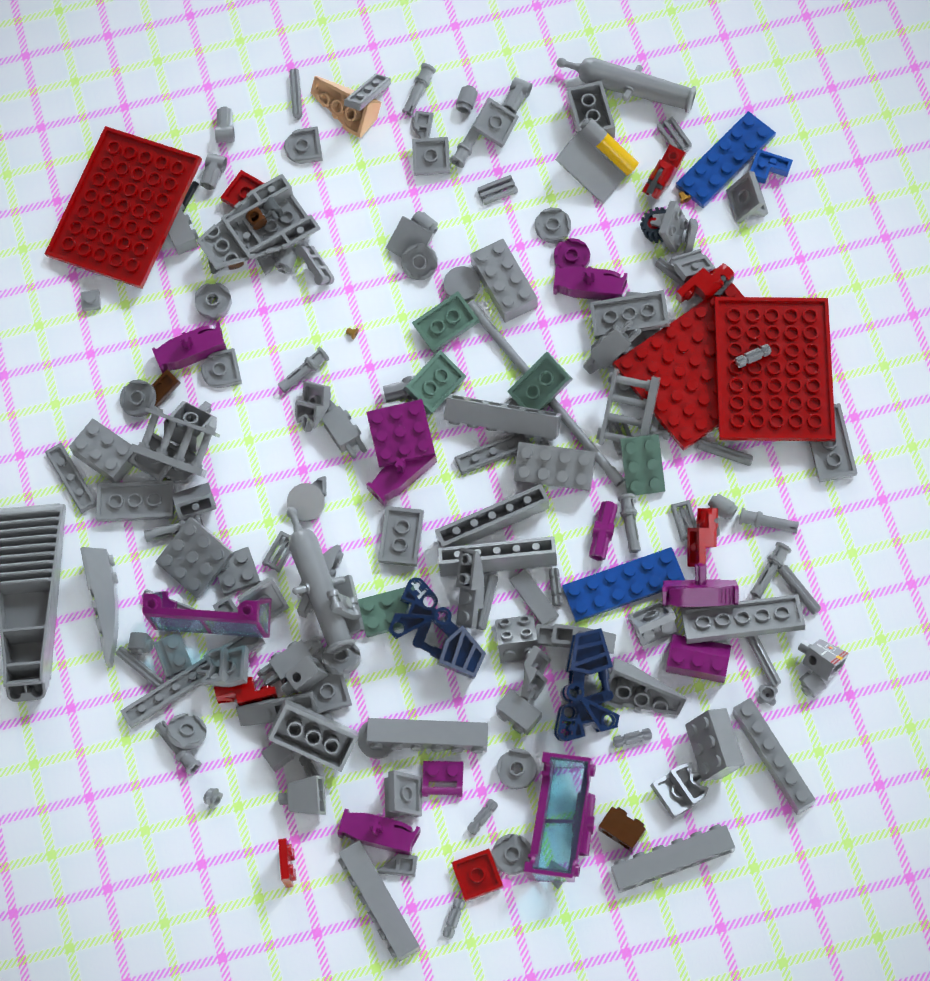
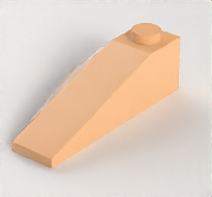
[310,76,382,138]

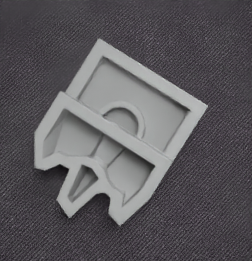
[295,381,331,433]
[196,645,249,687]
[521,645,551,702]
[650,762,709,819]

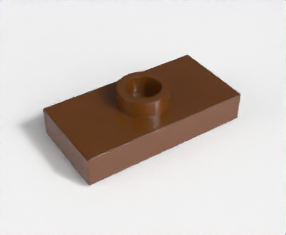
[152,369,181,407]

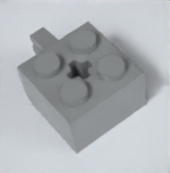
[164,401,217,453]

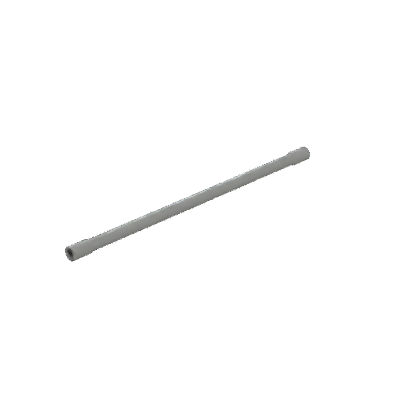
[467,300,625,487]

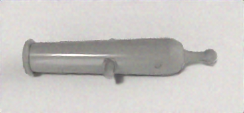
[556,57,697,113]
[286,507,356,654]

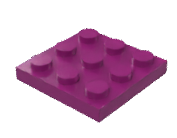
[366,399,435,468]

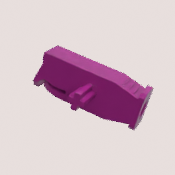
[553,266,628,300]
[151,321,227,374]
[366,454,437,507]
[662,563,739,607]
[338,808,421,855]

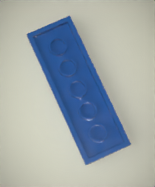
[675,111,776,208]
[562,547,685,623]

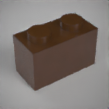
[598,806,646,853]

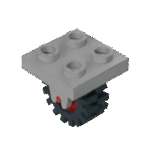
[640,201,688,253]

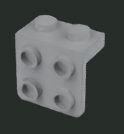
[495,615,538,663]

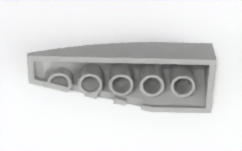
[80,547,119,668]

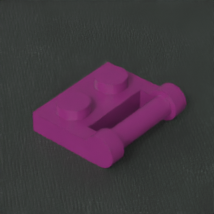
[422,761,464,797]

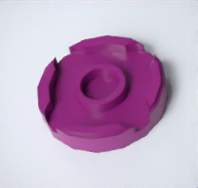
[553,238,591,268]

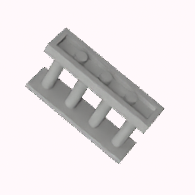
[596,368,661,445]
[130,406,221,478]

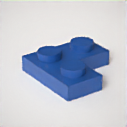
[750,149,793,184]

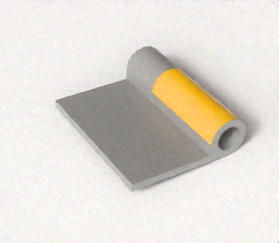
[555,118,639,204]

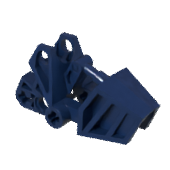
[388,577,486,680]
[553,628,620,741]

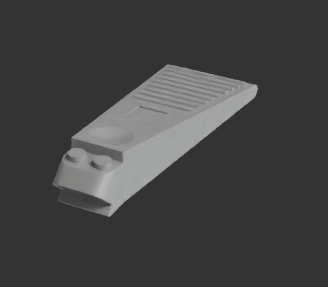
[0,503,66,702]

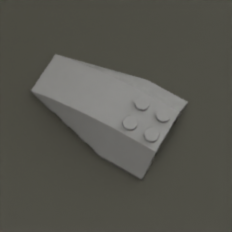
[197,173,321,270]

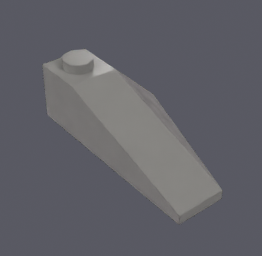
[600,658,687,715]

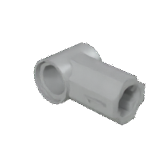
[502,77,533,114]
[215,106,235,143]
[199,153,228,190]
[382,375,415,403]

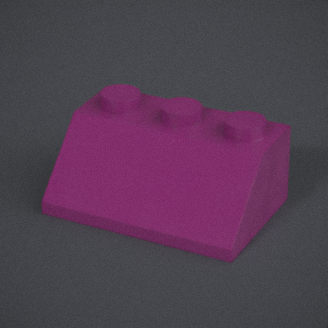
[666,634,732,684]

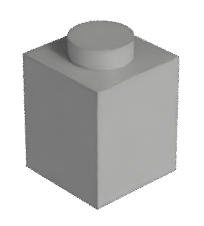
[261,743,294,772]

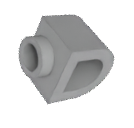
[128,632,153,655]
[799,672,827,698]

